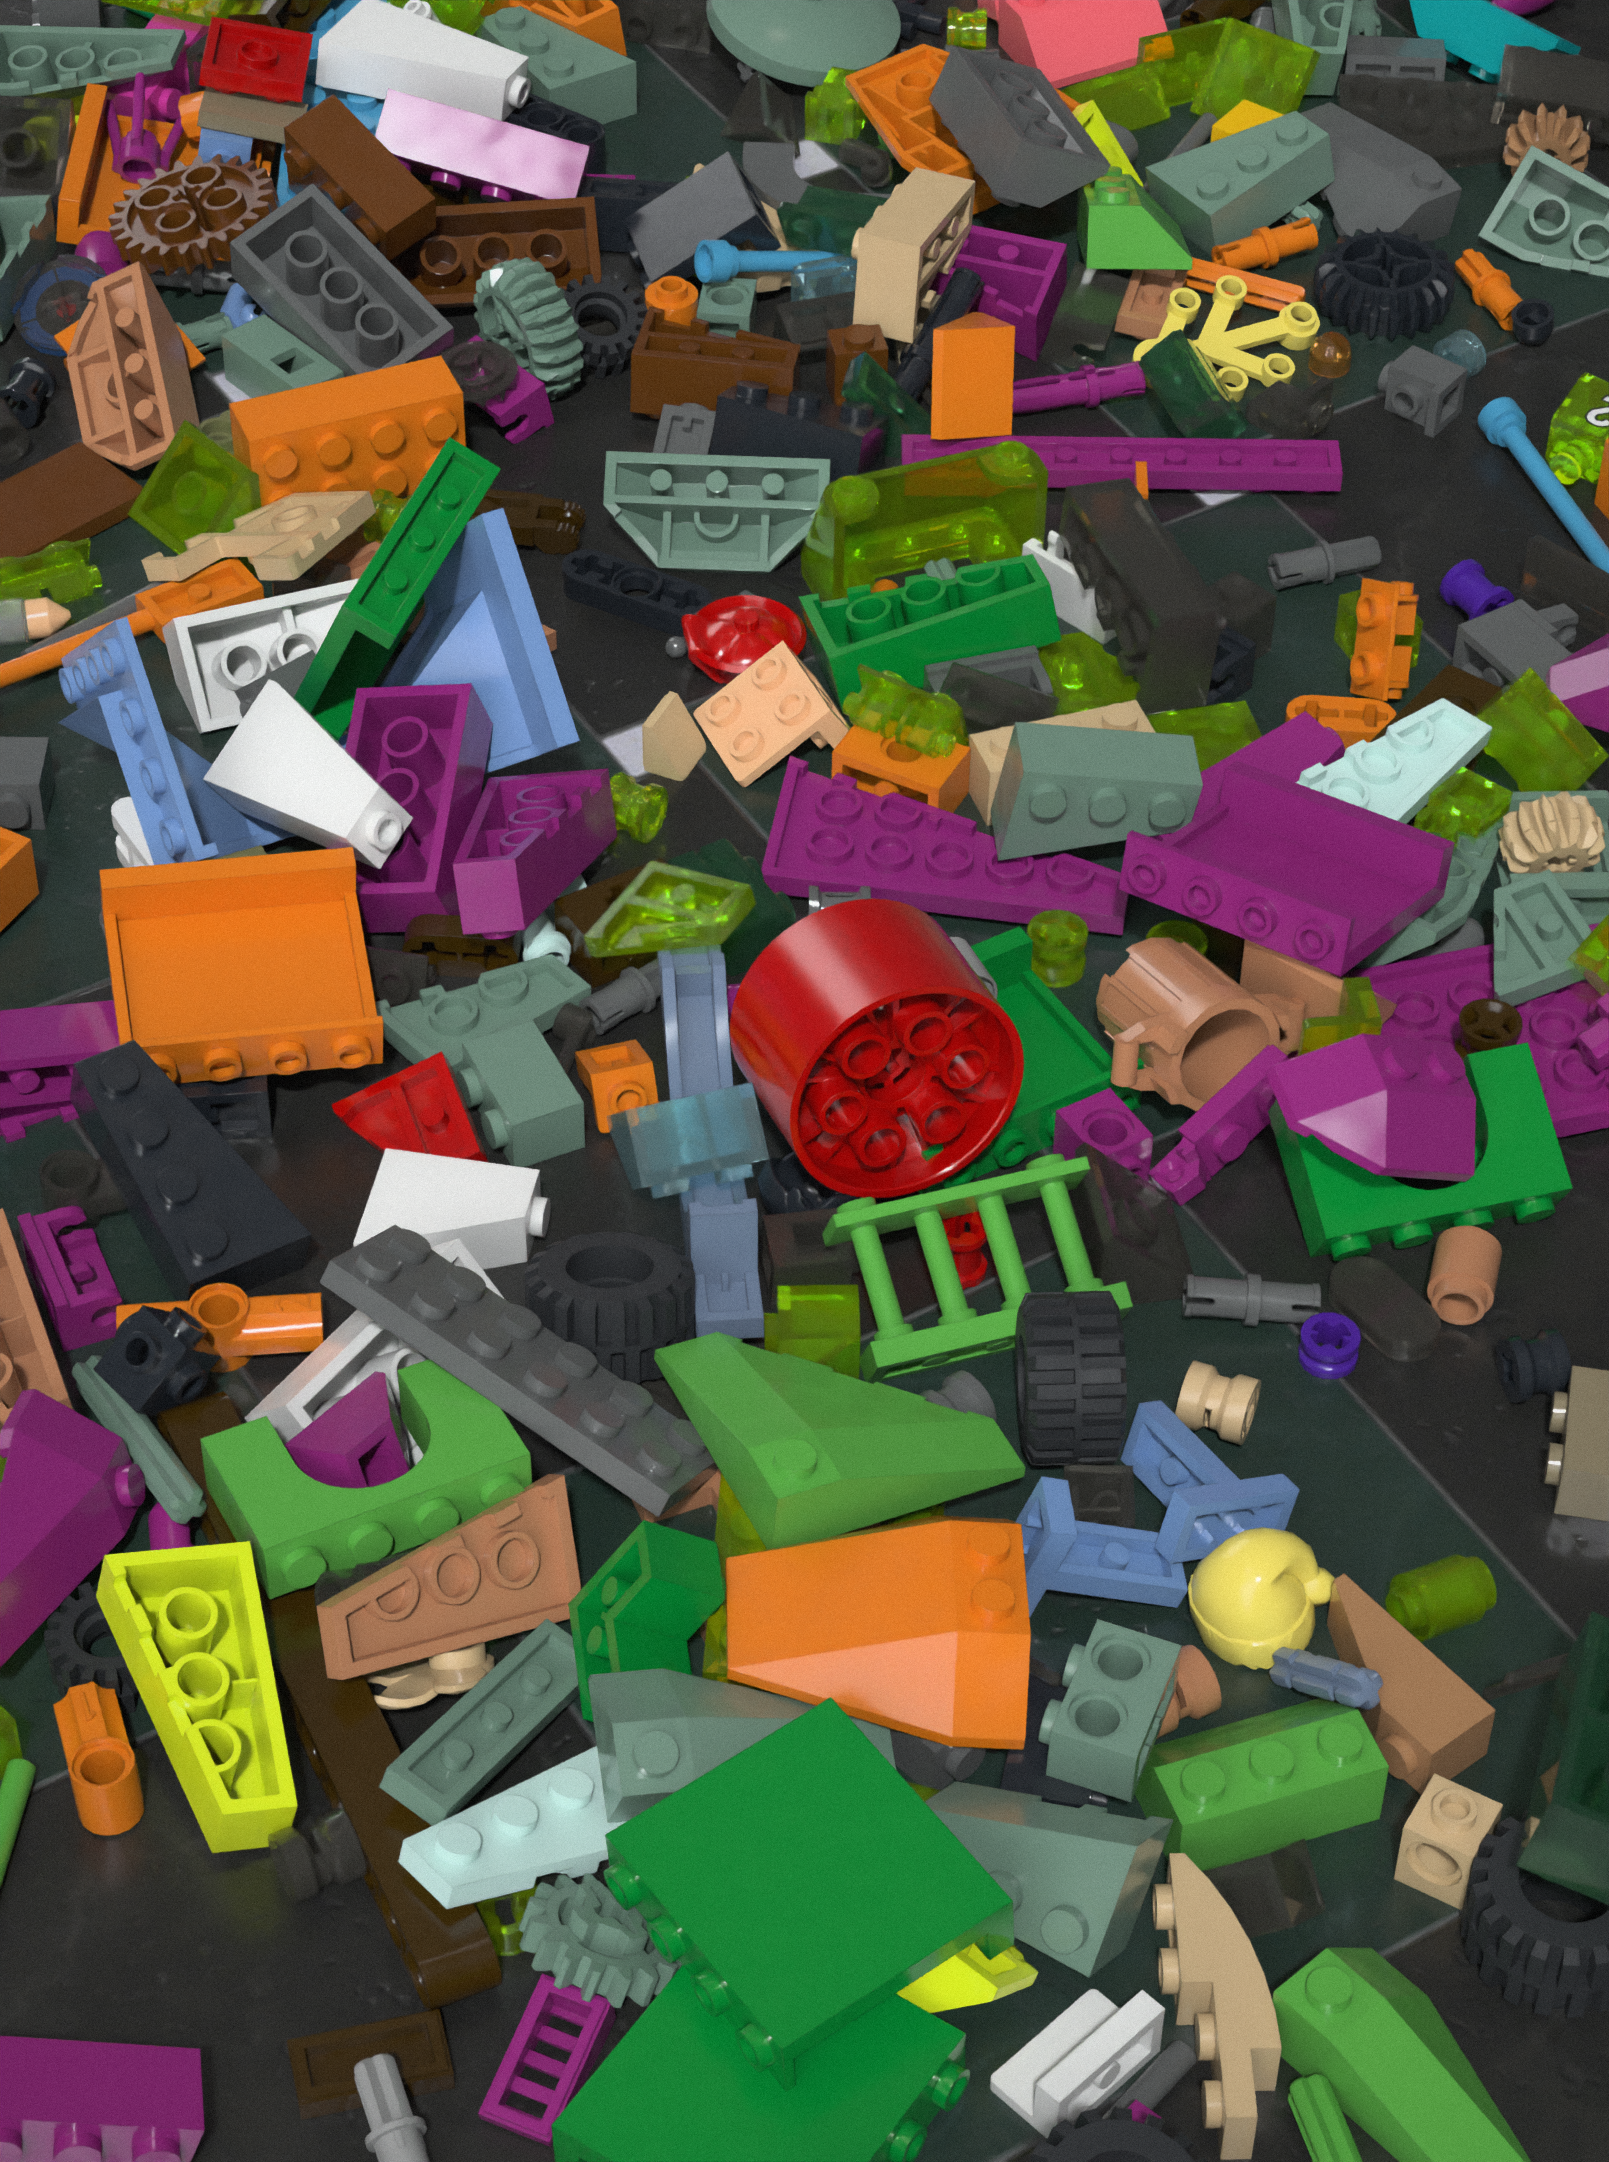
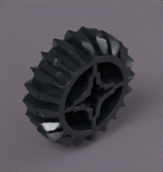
[1313,227,1455,341]

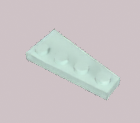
[398,1746,627,1909]

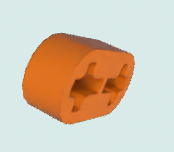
[1285,695,1396,750]

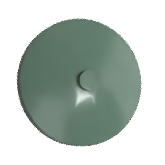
[706,0,901,88]

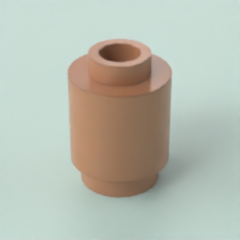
[1427,1226,1502,1325]

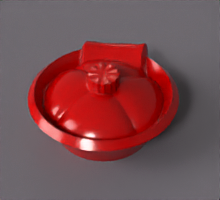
[681,595,807,684]

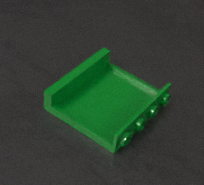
[294,437,501,741]
[918,926,1144,1194]
[604,1697,1014,2092]
[551,1965,970,2162]

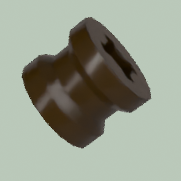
[1454,998,1523,1060]

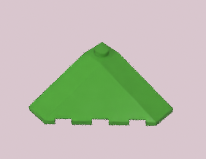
[654,1332,1026,1549]

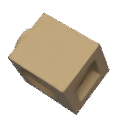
[1394,1773,1503,1910]

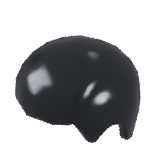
[758,1152,861,1236]

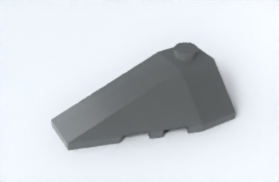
[1300,102,1462,242]

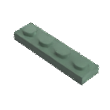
[379,1619,580,1826]

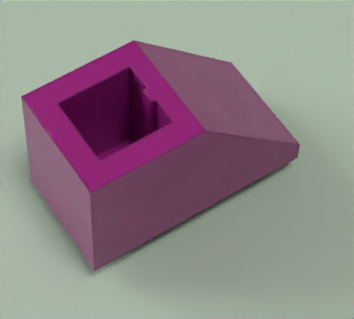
[284,1371,410,1488]

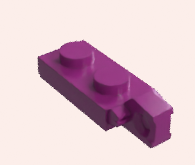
[1148,1044,1289,1206]

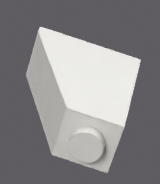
[353,1148,551,1270]

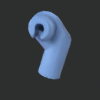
[220,283,268,329]

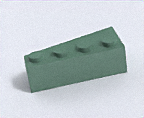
[1271,0,1353,95]

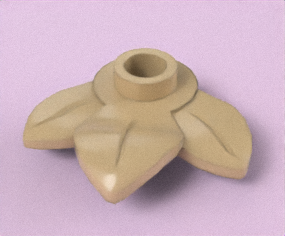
[363,1642,495,1710]

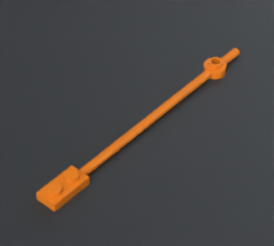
[0,557,264,689]

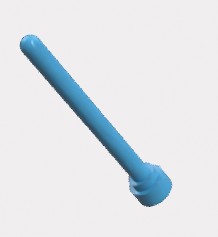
[694,240,857,283]
[1478,397,1609,582]

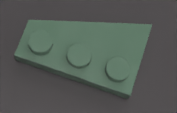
[375,954,591,1079]

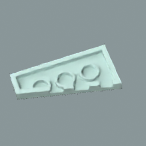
[1295,698,1493,824]

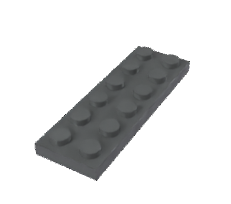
[319,1224,718,1517]

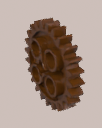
[108,154,279,276]

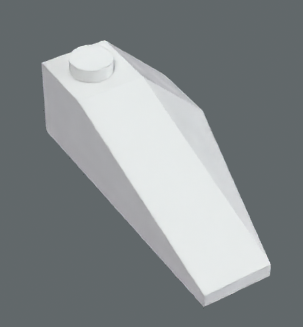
[162,578,359,734]

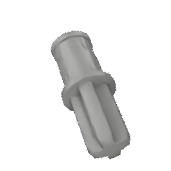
[354,2054,430,2162]

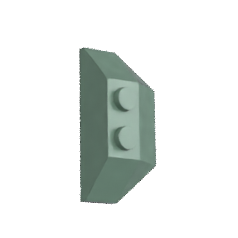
[603,451,830,575]

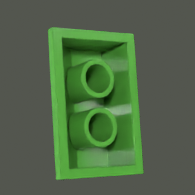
[1076,166,1193,270]
[1135,1698,1389,1871]

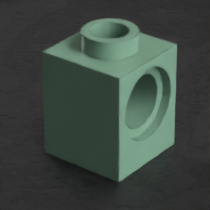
[697,278,757,338]

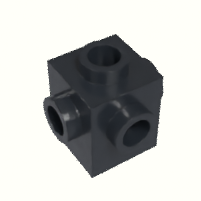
[93,1305,221,1417]

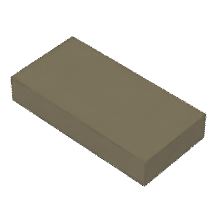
[197,86,308,144]

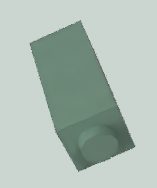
[221,314,344,398]

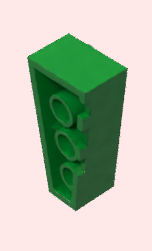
[799,554,1062,714]

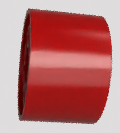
[730,898,1024,1198]

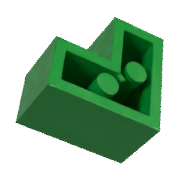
[568,1520,726,1722]

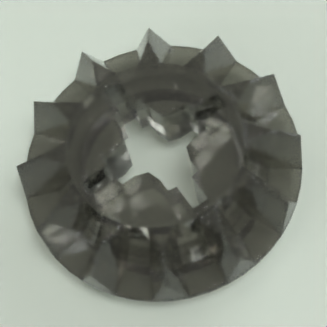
[439,341,518,408]

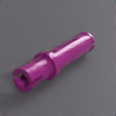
[1012,360,1146,415]

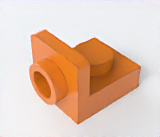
[575,1039,661,1133]

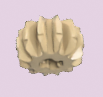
[1498,791,1606,873]

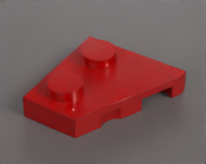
[331,1051,489,1163]

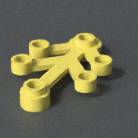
[1132,275,1320,403]

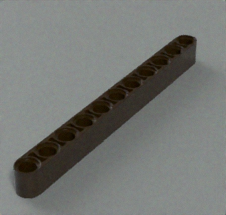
[157,1391,502,2011]

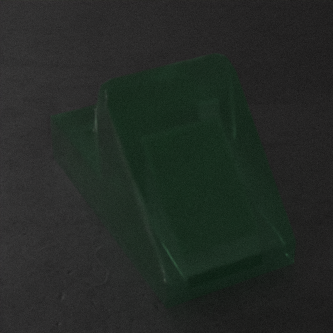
[841,351,931,458]

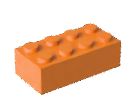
[229,355,466,513]

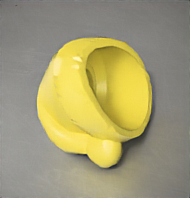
[1188,1527,1335,1670]

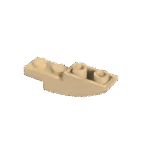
[1152,1853,1282,2160]

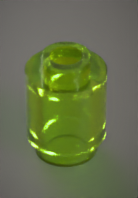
[1385,1554,1497,1642]

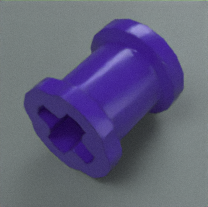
[1439,559,1514,620]

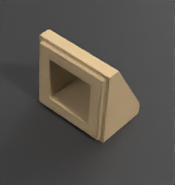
[642,691,706,781]

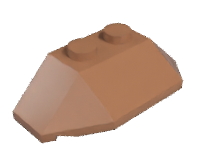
[66,261,200,471]

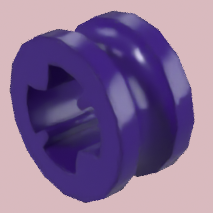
[1298,1312,1361,1379]

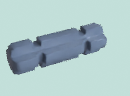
[1269,1647,1383,1710]

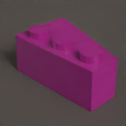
[0,1000,119,1144]

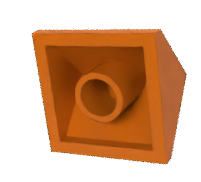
[931,312,1015,440]

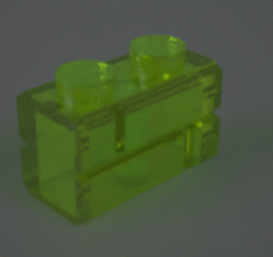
[1474,667,1609,792]

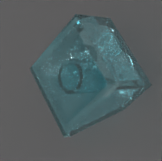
[606,1082,769,1199]

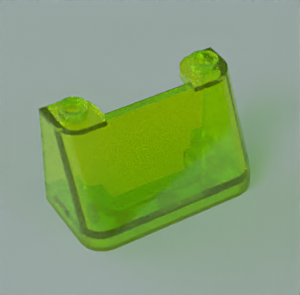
[801,441,1048,602]

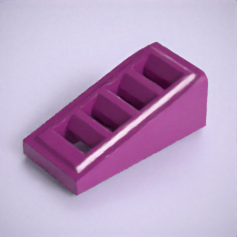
[478,1973,616,2147]

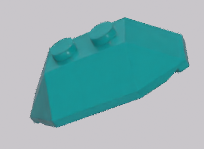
[1409,0,1581,84]

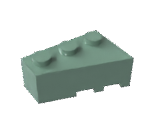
[1145,111,1335,256]

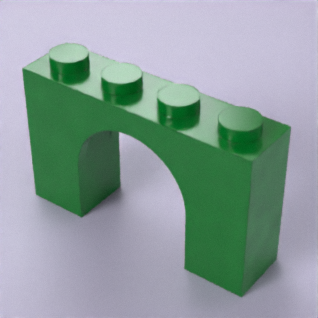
[1268,1042,1573,1261]

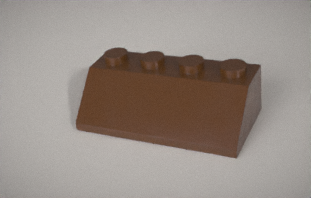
[389,196,602,309]

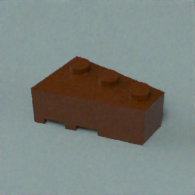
[283,94,436,261]
[630,306,801,420]

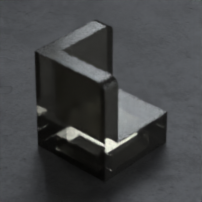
[1203,1838,1326,1939]

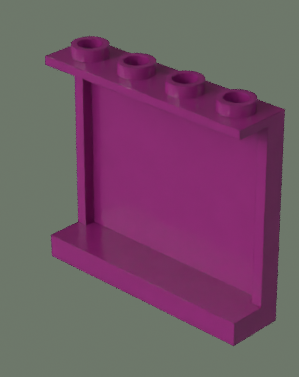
[1119,761,1455,977]

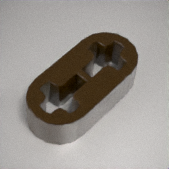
[401,914,522,978]

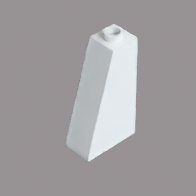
[315,0,531,121]
[203,679,413,869]

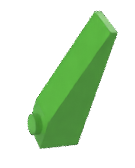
[1272,1948,1531,2162]

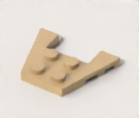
[141,491,376,581]

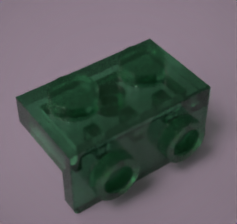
[776,185,889,257]

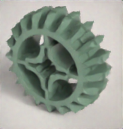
[473,257,584,401]

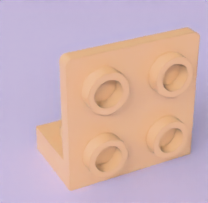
[694,640,851,787]

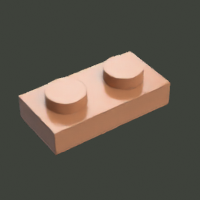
[1114,269,1188,340]

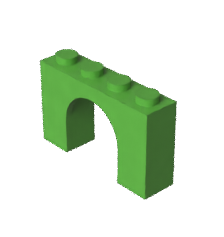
[200,1359,532,1599]

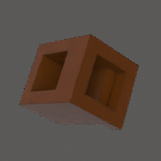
[825,324,888,410]

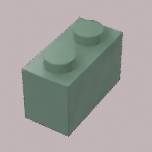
[456,1020,585,1167]

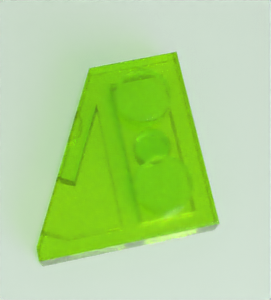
[1038,632,1170,718]
[584,860,757,958]

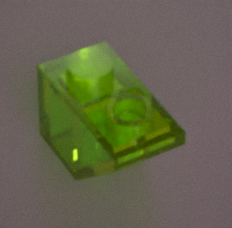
[764,1285,861,1379]

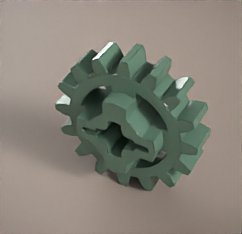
[518,1873,682,2008]

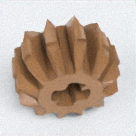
[1503,102,1591,176]

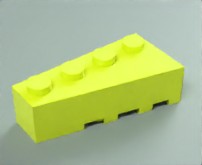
[96,1541,298,1853]

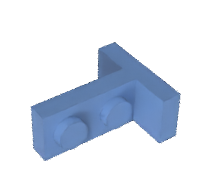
[1120,1400,1300,1564]
[1016,1476,1188,1618]

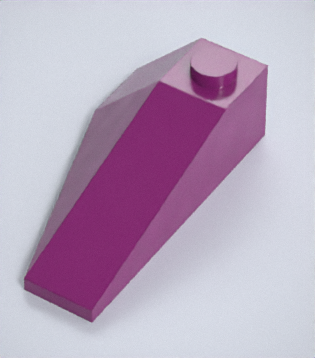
[0,1389,145,1667]

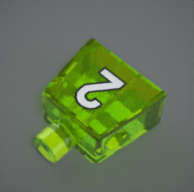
[1545,372,1609,485]

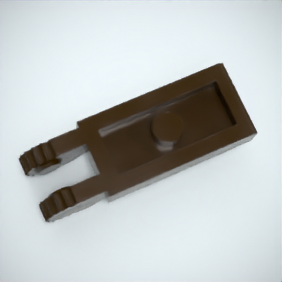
[470,489,586,555]

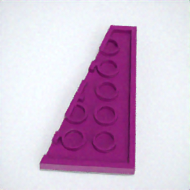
[760,756,1129,935]

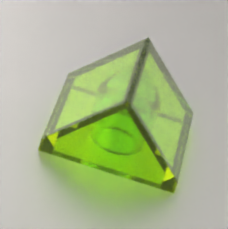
[128,420,261,562]

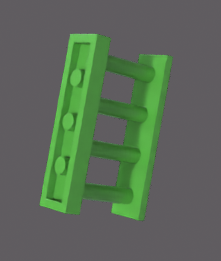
[822,1154,1133,1384]

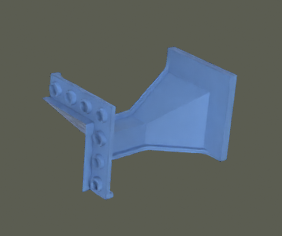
[58,508,580,865]

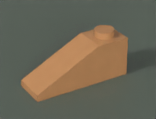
[1327,1573,1496,1796]

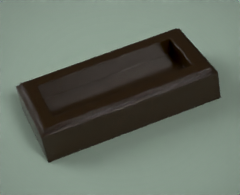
[287,2009,455,2120]

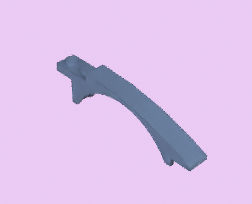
[656,932,764,1339]

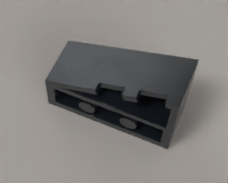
[710,381,890,502]

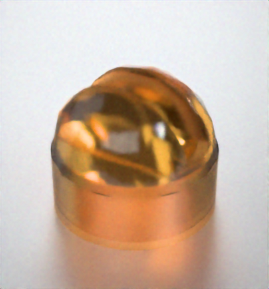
[1308,331,1352,378]

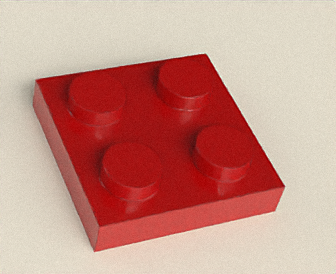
[199,16,313,103]

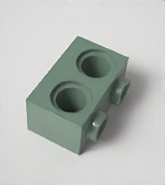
[1039,1619,1182,1802]

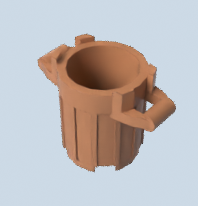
[1096,938,1305,1111]

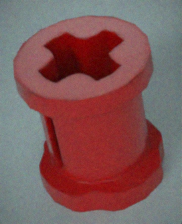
[942,1211,988,1289]

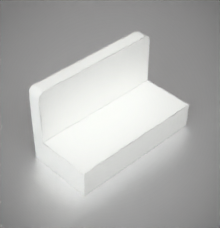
[990,1989,1165,2138]

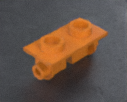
[1350,578,1419,701]

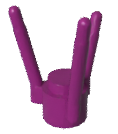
[105,72,184,184]

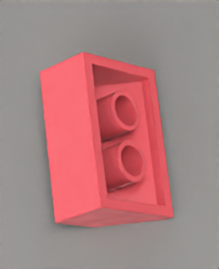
[998,0,1173,89]

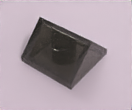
[0,95,76,198]
[1071,1142,1194,1305]

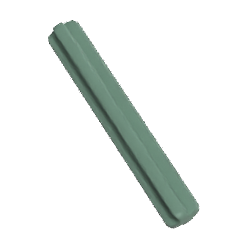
[71,1355,207,1524]

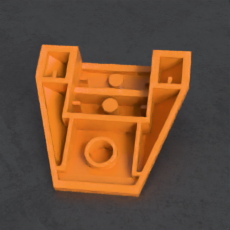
[845,44,1081,215]
[725,1515,1031,1750]

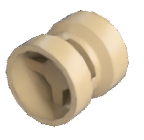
[1175,1360,1261,1445]

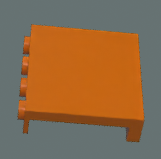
[56,83,276,261]
[99,847,384,1084]

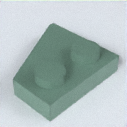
[1493,869,1608,1007]

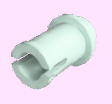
[519,909,571,975]

